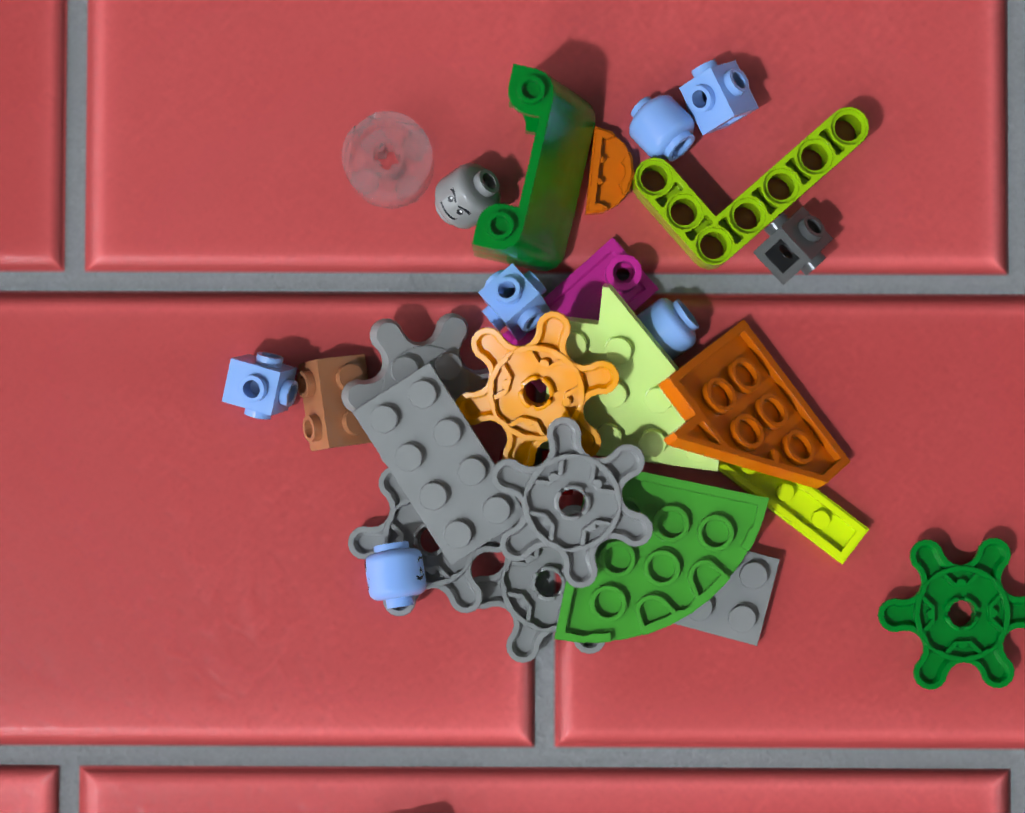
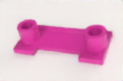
[503,237,659,394]

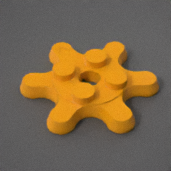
[456,311,619,466]

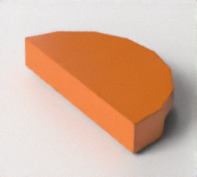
[585,126,634,216]

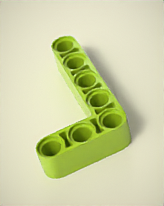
[632,107,869,270]

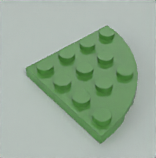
[554,471,769,643]

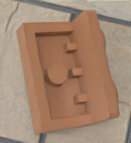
[296,354,372,451]

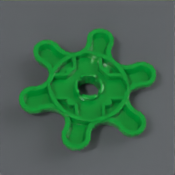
[877,538,1025,690]

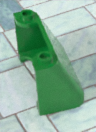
[472,64,595,271]

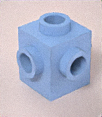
[679,59,759,135]
[478,263,551,341]
[222,352,298,420]

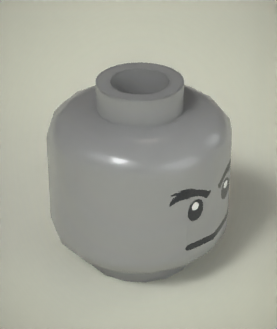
[435,163,501,229]

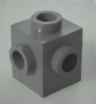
[753,206,833,285]

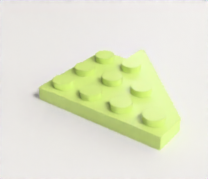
[540,283,719,471]

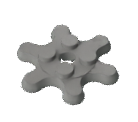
[341,313,489,463]
[491,417,653,588]
[348,468,510,616]
[474,505,605,663]

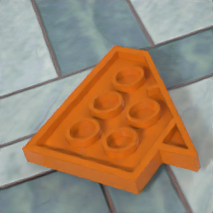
[658,319,851,489]

